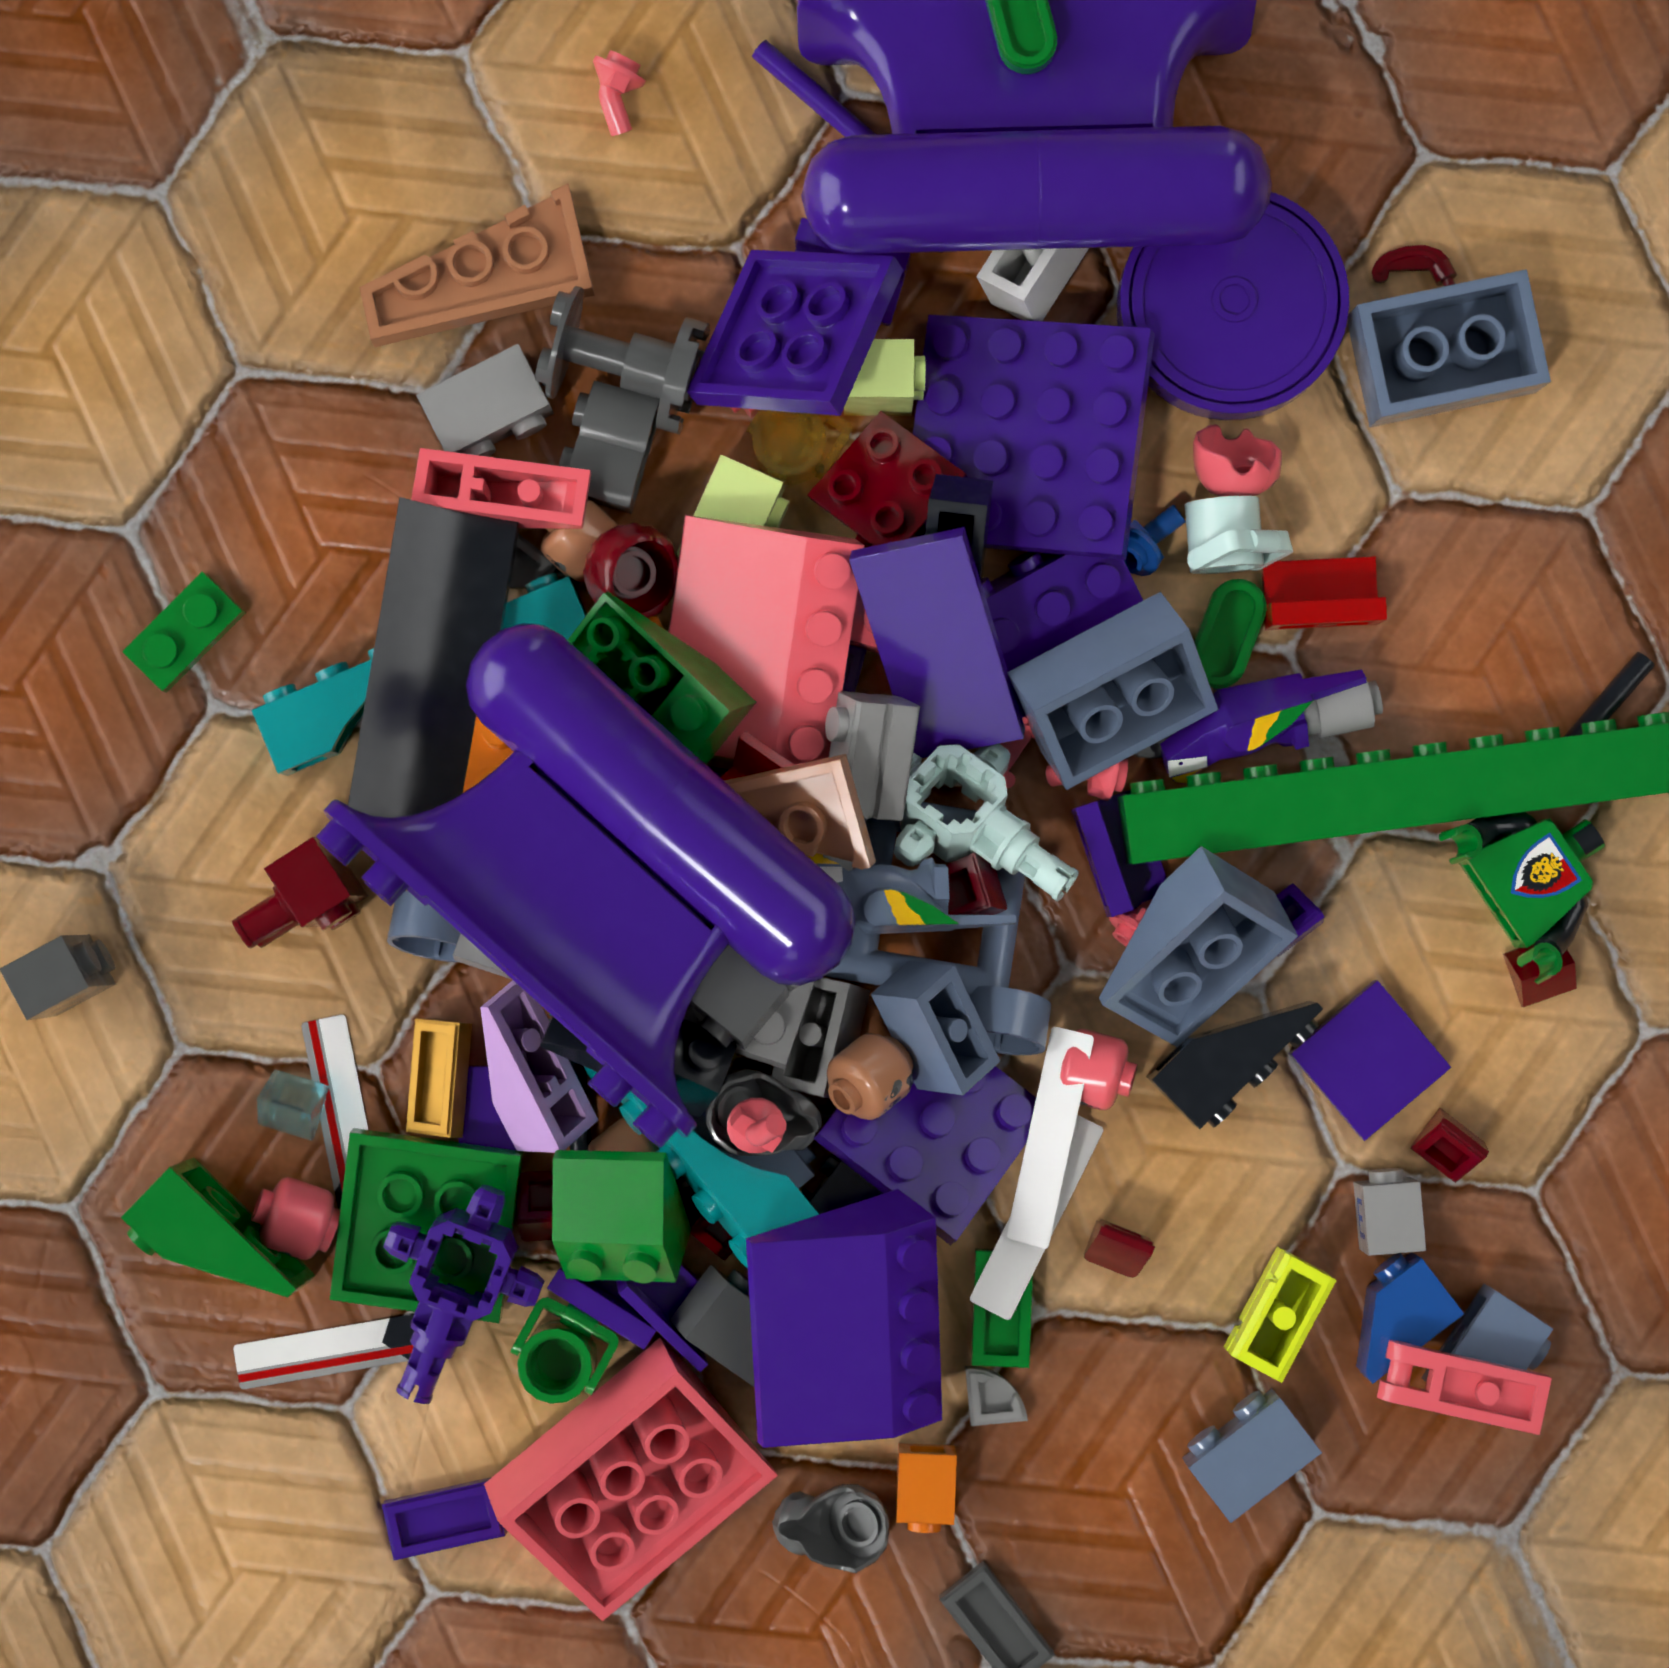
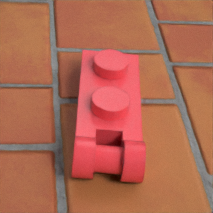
[1377,1340,1552,1435]

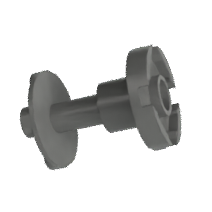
[535,286,710,434]

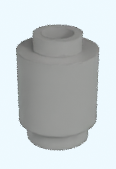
[1304,680,1383,739]

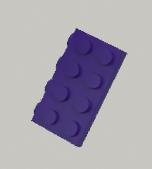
[981,552,1143,718]

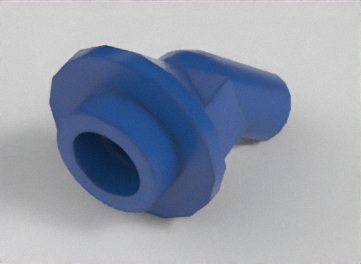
[1123,504,1186,576]

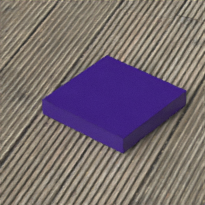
[1288,980,1452,1141]

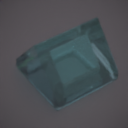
[257,1069,329,1141]

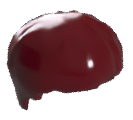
[583,522,679,619]

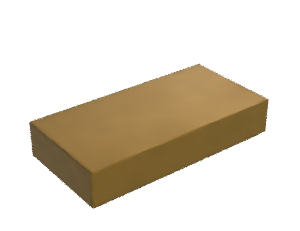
[406,1018,472,1138]

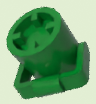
[510,1297,619,1404]

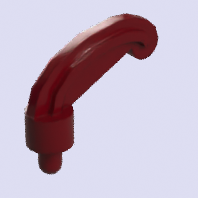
[1371,245,1457,286]

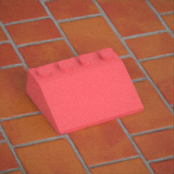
[668,515,865,765]
[484,1338,778,1622]

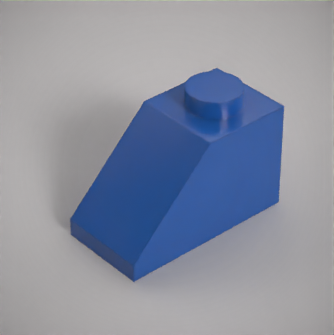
[1356,1252,1464,1384]

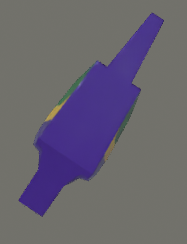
[1160,669,1366,784]

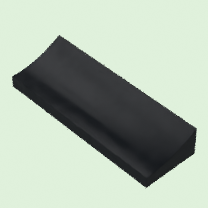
[348,497,519,817]

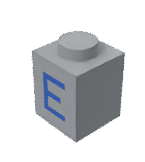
[1353,1168,1426,1256]

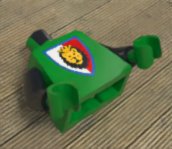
[1439,812,1605,984]

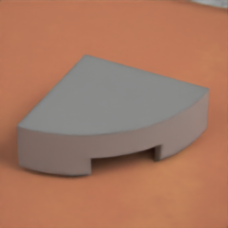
[965,1366,1028,1426]

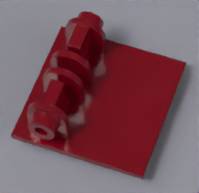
[807,411,967,546]

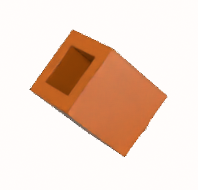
[896,1443,957,1533]

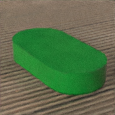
[985,0,1057,74]
[1194,579,1267,690]

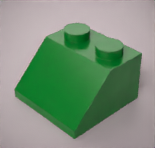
[552,1150,692,1283]

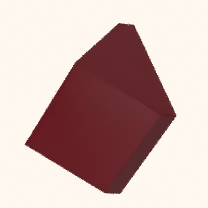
[1503,943,1577,1007]
[1411,1108,1489,1183]

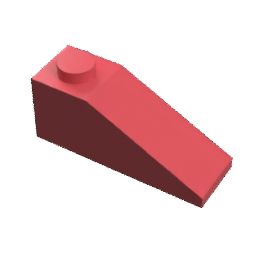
[411,448,592,529]

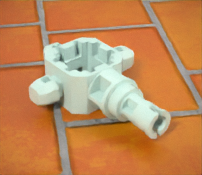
[894,744,1079,901]

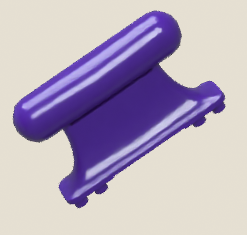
[797,0,1272,254]
[316,623,856,1147]

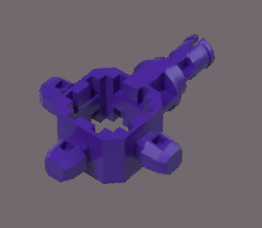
[383,1184,545,1404]

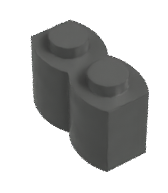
[559,380,660,514]

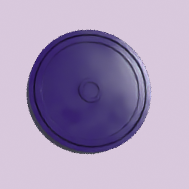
[1116,192,1349,420]

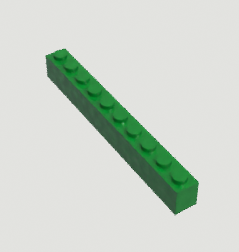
[1117,712,1669,864]

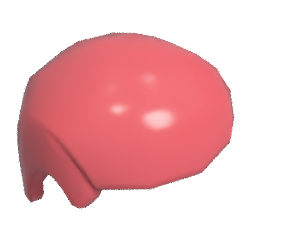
[1193,424,1282,497]

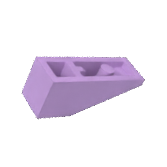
[480,980,598,1153]

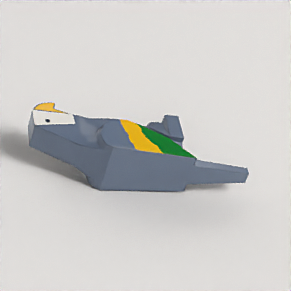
[807,853,1017,934]

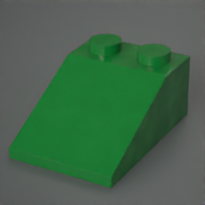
[121,1157,316,1298]

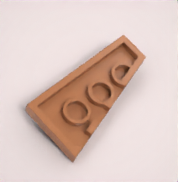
[359,183,595,347]

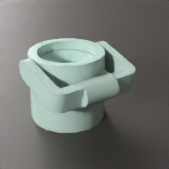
[1185,496,1293,574]

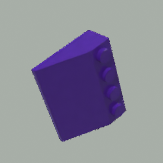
[746,1189,942,1448]

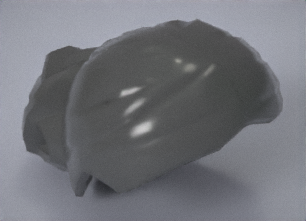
[706,1069,822,1156]
[772,1484,890,1574]

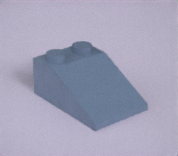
[1099,846,1298,1047]

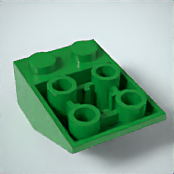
[568,592,756,764]

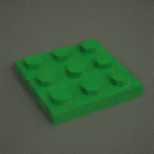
[329,1128,523,1323]

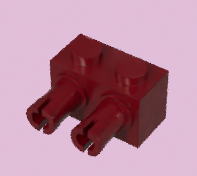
[232,837,368,949]

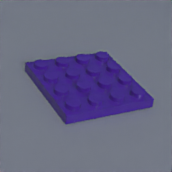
[913,314,1155,560]

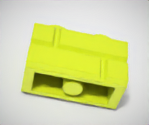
[1223,1246,1337,1383]

